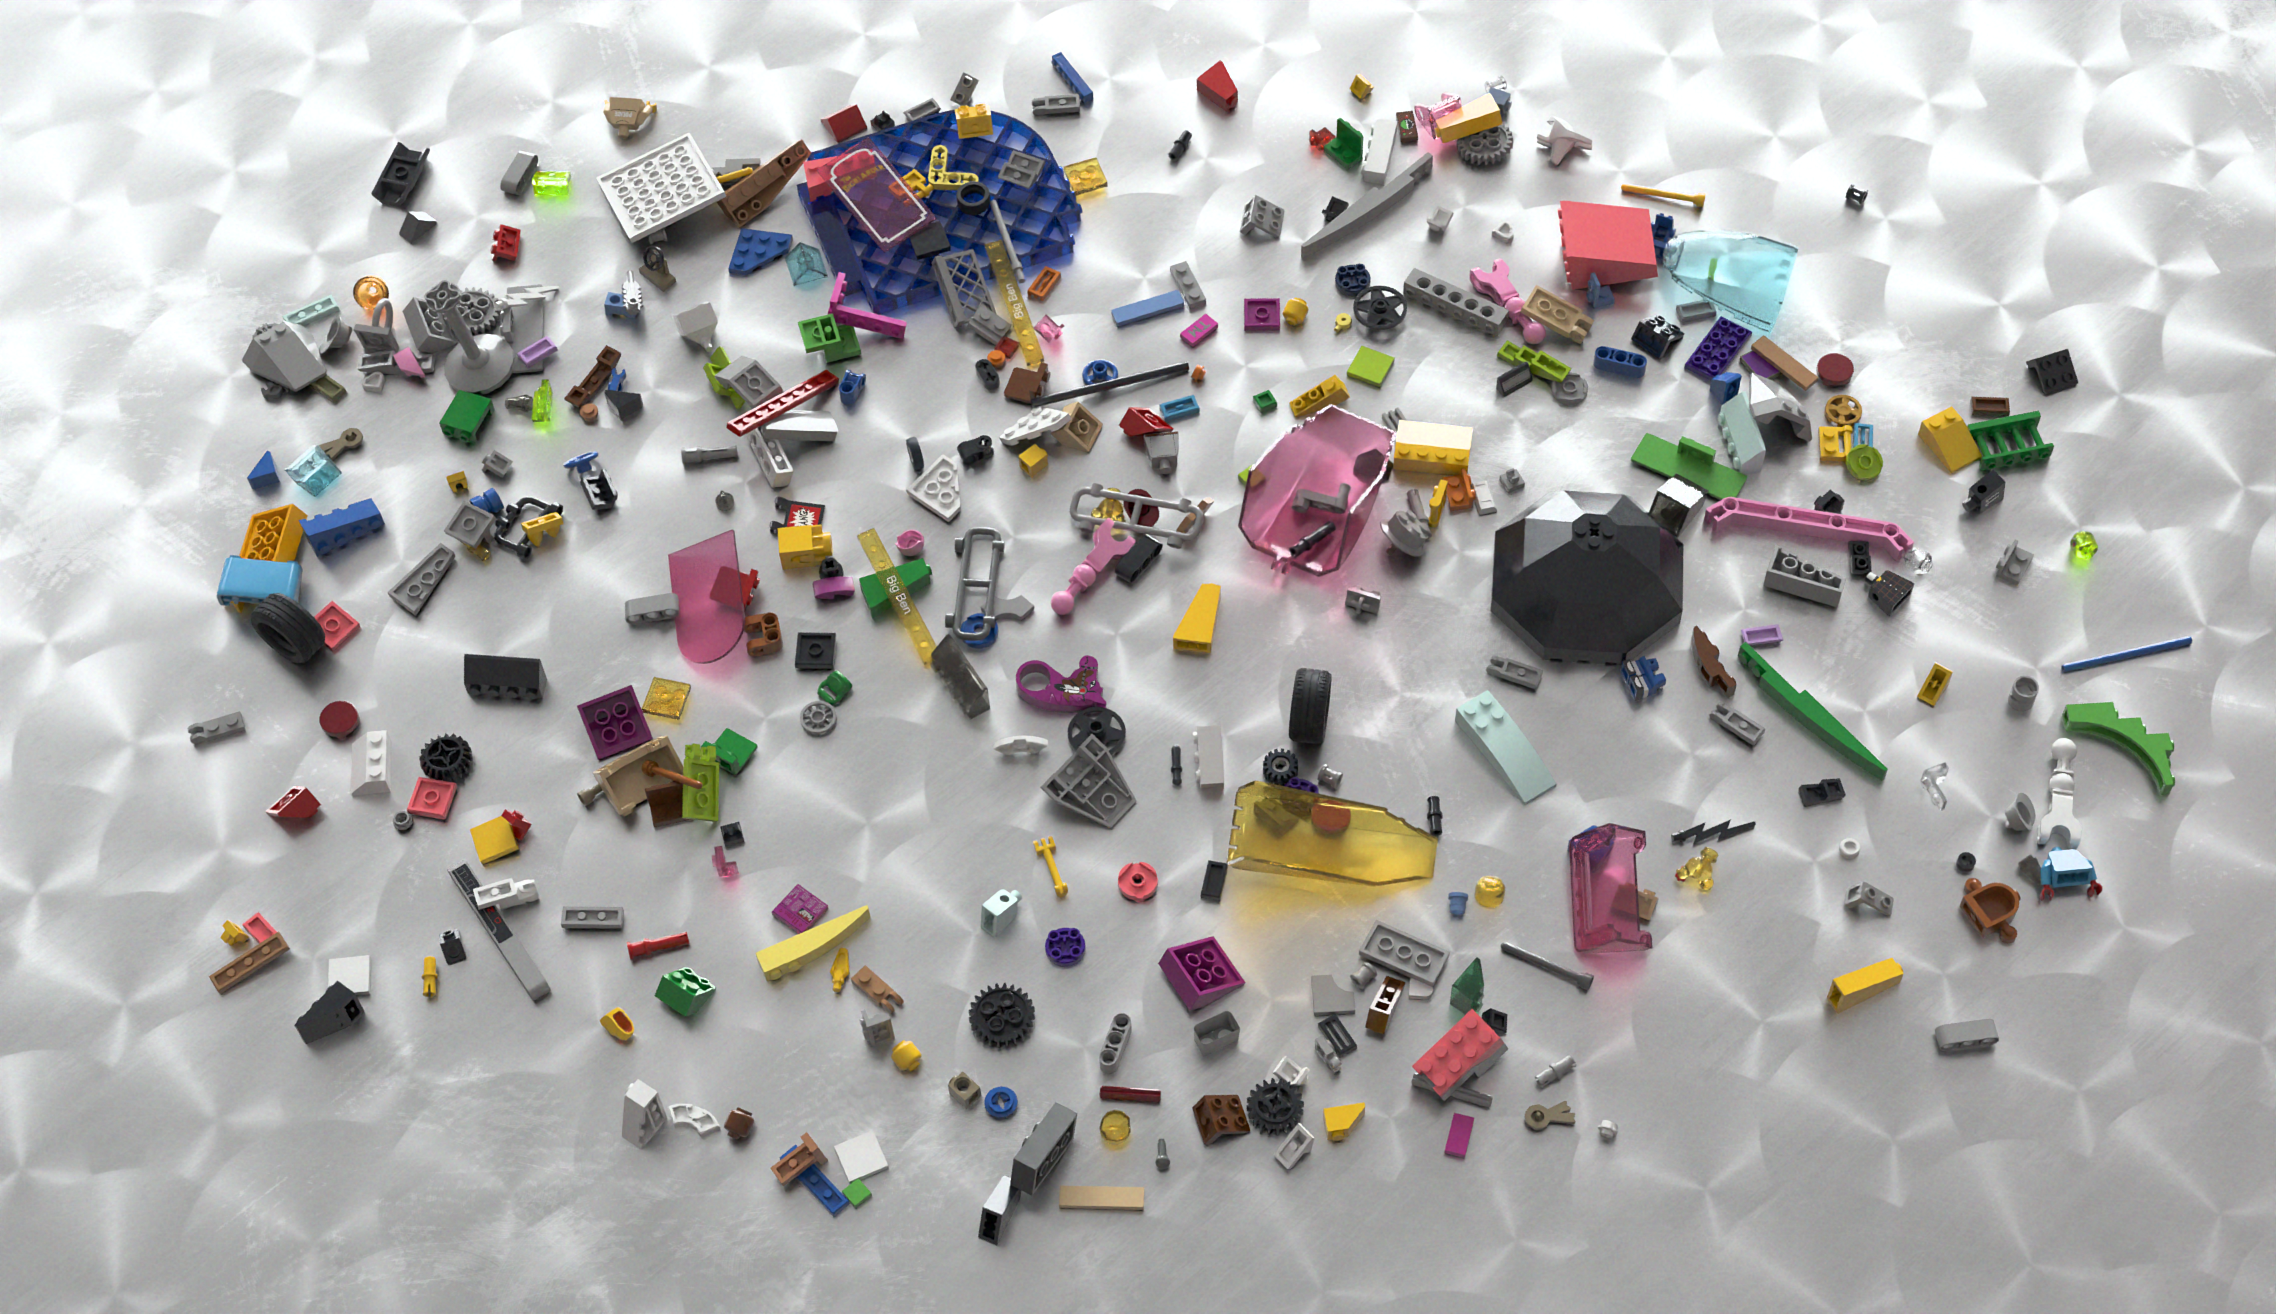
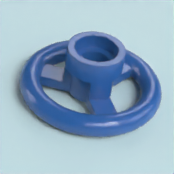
[1082,360,1118,385]
[563,451,598,474]

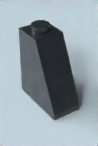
[978,1175,1021,1245]

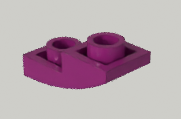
[812,576,855,599]

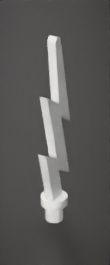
[494,286,559,309]

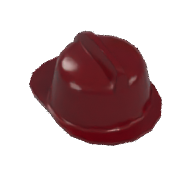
[1123,489,1160,527]

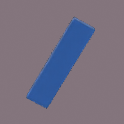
[779,1144,850,1217]

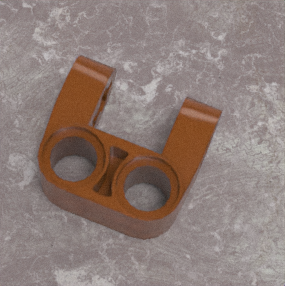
[742,612,783,657]

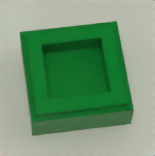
[1253,390,1277,413]

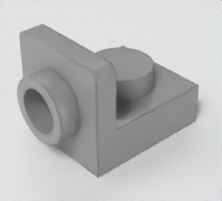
[482,450,513,478]

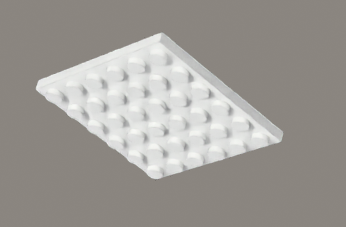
[596,133,726,243]

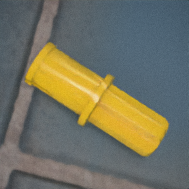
[421,956,438,997]

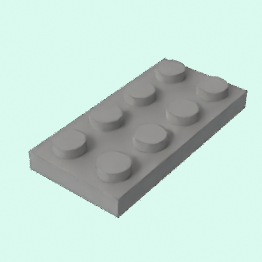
[1358,920,1450,987]

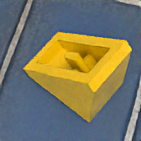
[1917,662,1953,706]

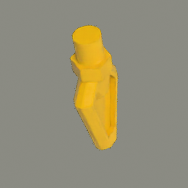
[830,948,849,992]

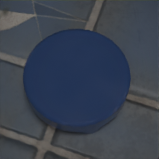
[1335,263,1371,296]

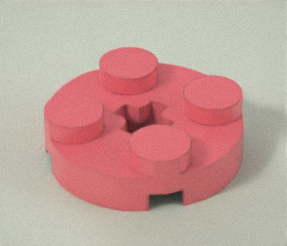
[1118,862,1158,902]

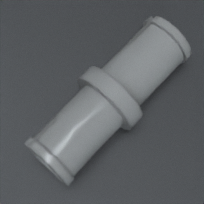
[1535,1055,1576,1088]

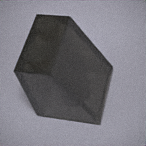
[1649,473,1709,538]

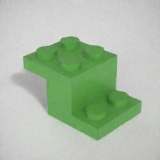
[798,313,861,363]

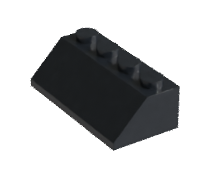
[464,654,547,699]

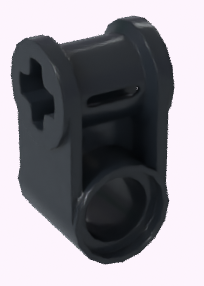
[957,435,994,466]

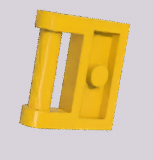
[1818,425,1853,461]
[1428,479,1448,528]

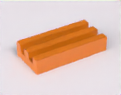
[1027,266,1061,301]

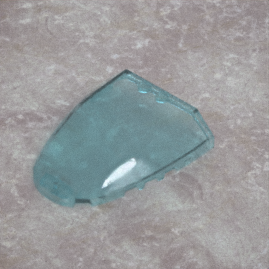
[1662,230,1799,333]

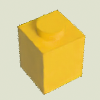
[1018,444,1048,478]

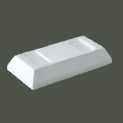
[1470,481,1497,515]

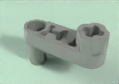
[1291,483,1351,514]

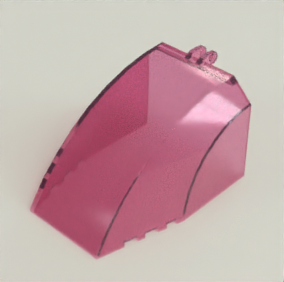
[1238,404,1397,577]

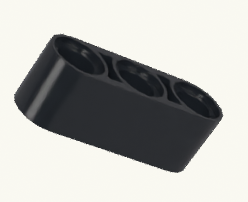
[1115,534,1163,583]

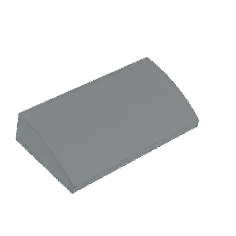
[761,410,838,441]

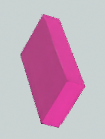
[1444,1113,1474,1158]

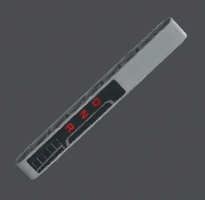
[447,859,551,1001]

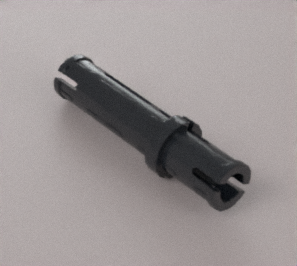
[1289,521,1336,558]

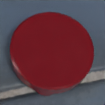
[1816,353,1854,386]
[319,701,360,739]

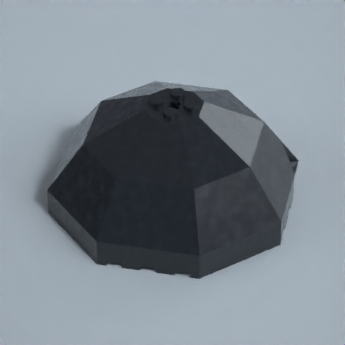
[1490,490,1684,665]

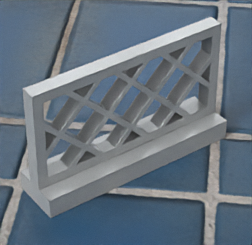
[932,249,997,328]

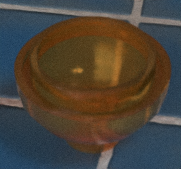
[353,275,389,310]

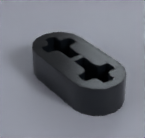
[975,359,1000,390]

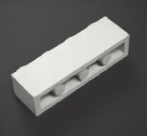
[1361,118,1397,185]

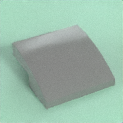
[998,150,1046,189]

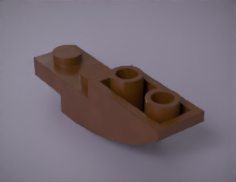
[1691,625,1737,698]

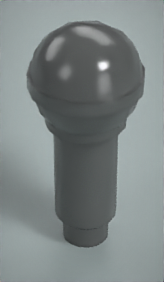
[1155,1138,1170,1169]

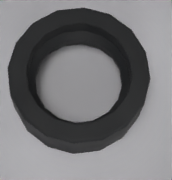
[956,181,990,215]

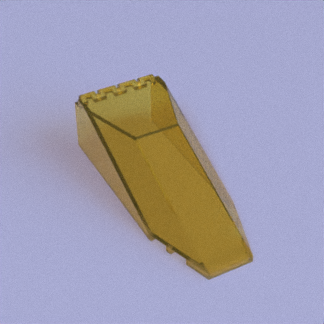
[1227,780,1438,887]

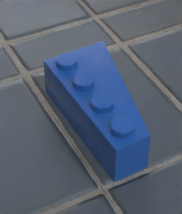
[299,498,385,557]

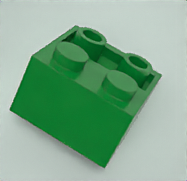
[654,967,716,1017]

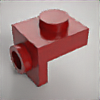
[501,809,532,840]

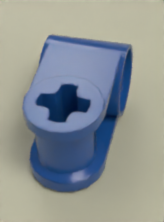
[839,370,866,405]

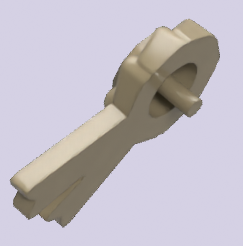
[319,428,363,461]
[1524,1101,1576,1130]

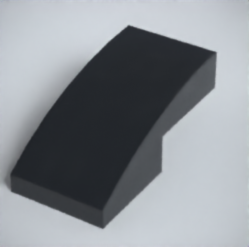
[1798,778,1846,806]

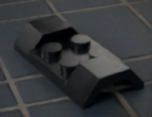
[371,142,430,207]

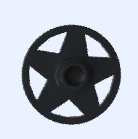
[1353,285,1407,330]
[1067,707,1126,755]

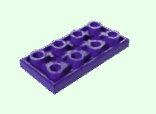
[1684,316,1752,381]

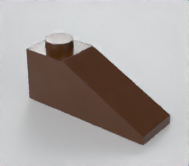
[1365,976,1406,1034]

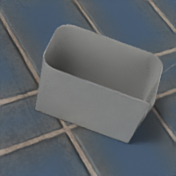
[1194,1011,1240,1056]

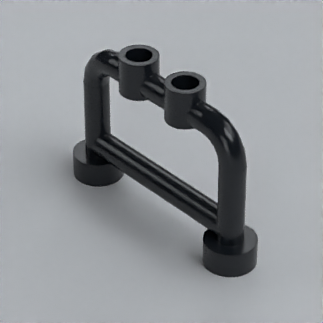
[494,496,563,560]

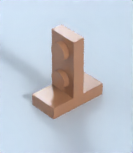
[770,1132,828,1186]

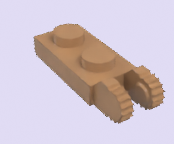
[851,965,904,1014]

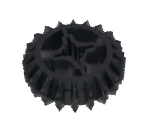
[419,733,473,782]

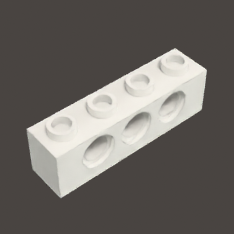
[745,426,794,488]

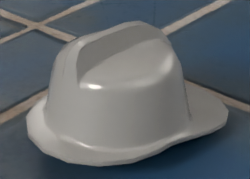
[319,315,352,354]
[2005,793,2036,831]

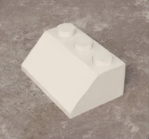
[351,730,392,796]

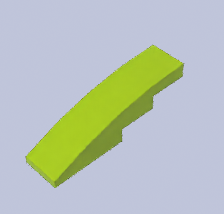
[1497,340,1572,383]

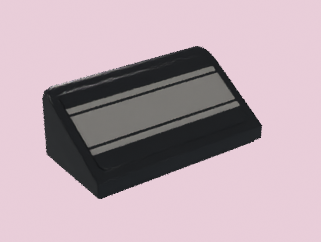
[1496,361,1533,397]

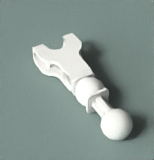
[2037,738,2082,850]

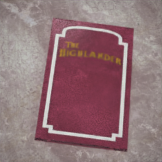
[817,137,936,253]

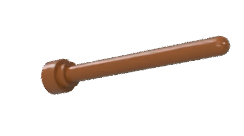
[641,760,703,789]

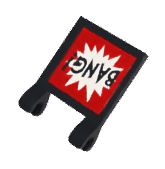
[770,497,825,534]

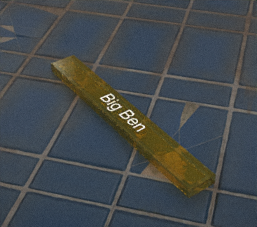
[985,240,1044,366]
[857,528,941,665]

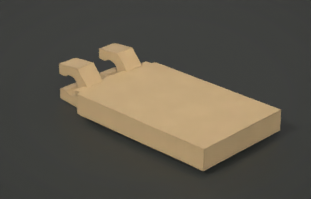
[1520,285,1595,344]

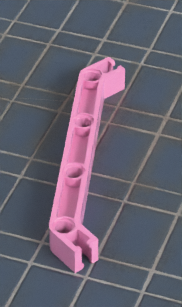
[1704,497,1914,561]

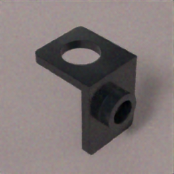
[439,929,466,964]

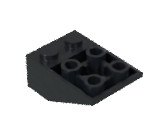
[294,980,364,1044]

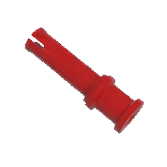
[627,932,689,960]

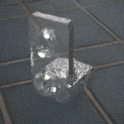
[1921,762,1949,811]

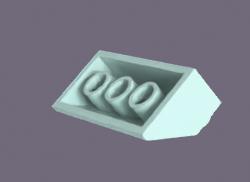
[1718,391,1766,475]

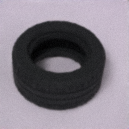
[251,593,325,663]
[1289,668,1332,744]

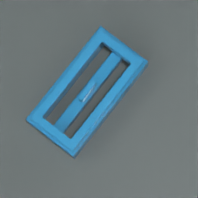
[1159,395,1200,422]
[1853,423,1873,448]

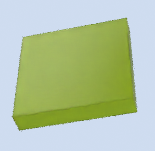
[1347,346,1395,388]

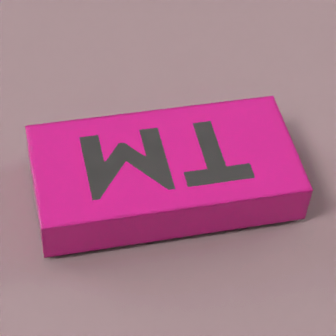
[1180,313,1218,347]

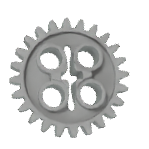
[1457,123,1513,165]
[442,287,501,335]

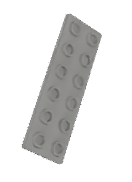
[500,284,543,374]

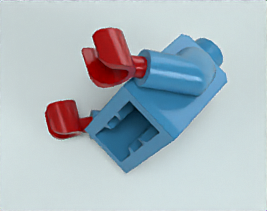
[2039,847,2103,901]

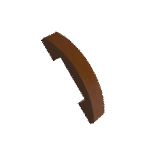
[564,345,622,408]

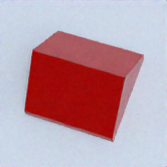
[820,104,867,143]

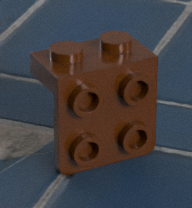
[1004,362,1051,403]

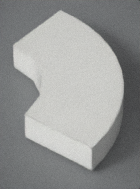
[993,736,1048,755]
[667,1104,721,1137]

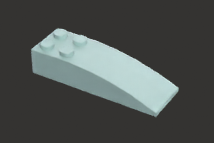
[1455,690,1557,804]

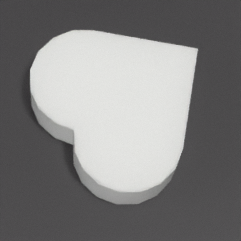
[1492,221,1514,243]
[361,371,385,392]
[1409,978,1433,1000]

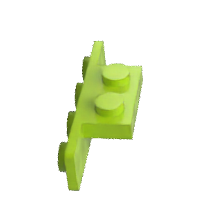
[703,346,746,409]

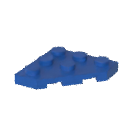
[728,228,793,275]

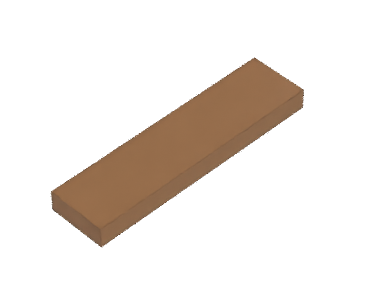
[1751,335,1819,391]
[209,931,290,994]

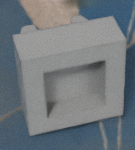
[1499,468,1525,493]

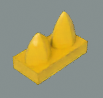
[521,512,563,547]

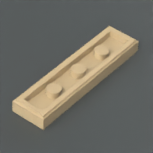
[1059,1186,1144,1210]

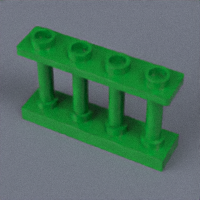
[1967,410,2054,470]

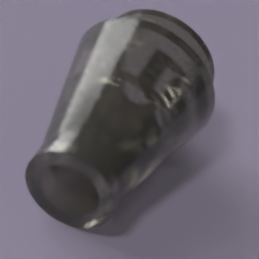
[505,395,534,413]
[2018,855,2041,886]

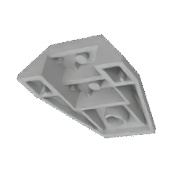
[242,321,327,392]
[1749,372,1812,441]
[1040,734,1136,828]

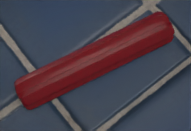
[1099,1086,1161,1102]

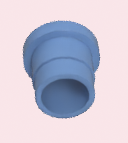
[1448,892,1468,915]

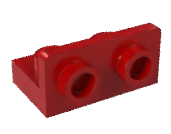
[490,224,521,261]

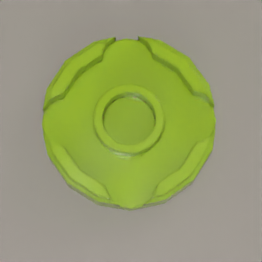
[1846,444,1883,481]

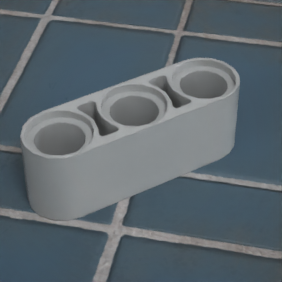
[500,151,538,195]
[625,593,679,624]
[1099,1013,1132,1074]
[1935,1019,1999,1051]

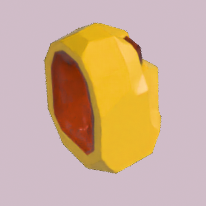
[599,1007,634,1040]

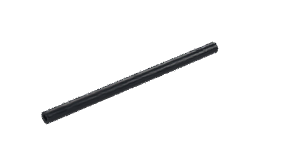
[1031,361,1189,408]

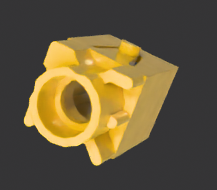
[778,525,833,570]

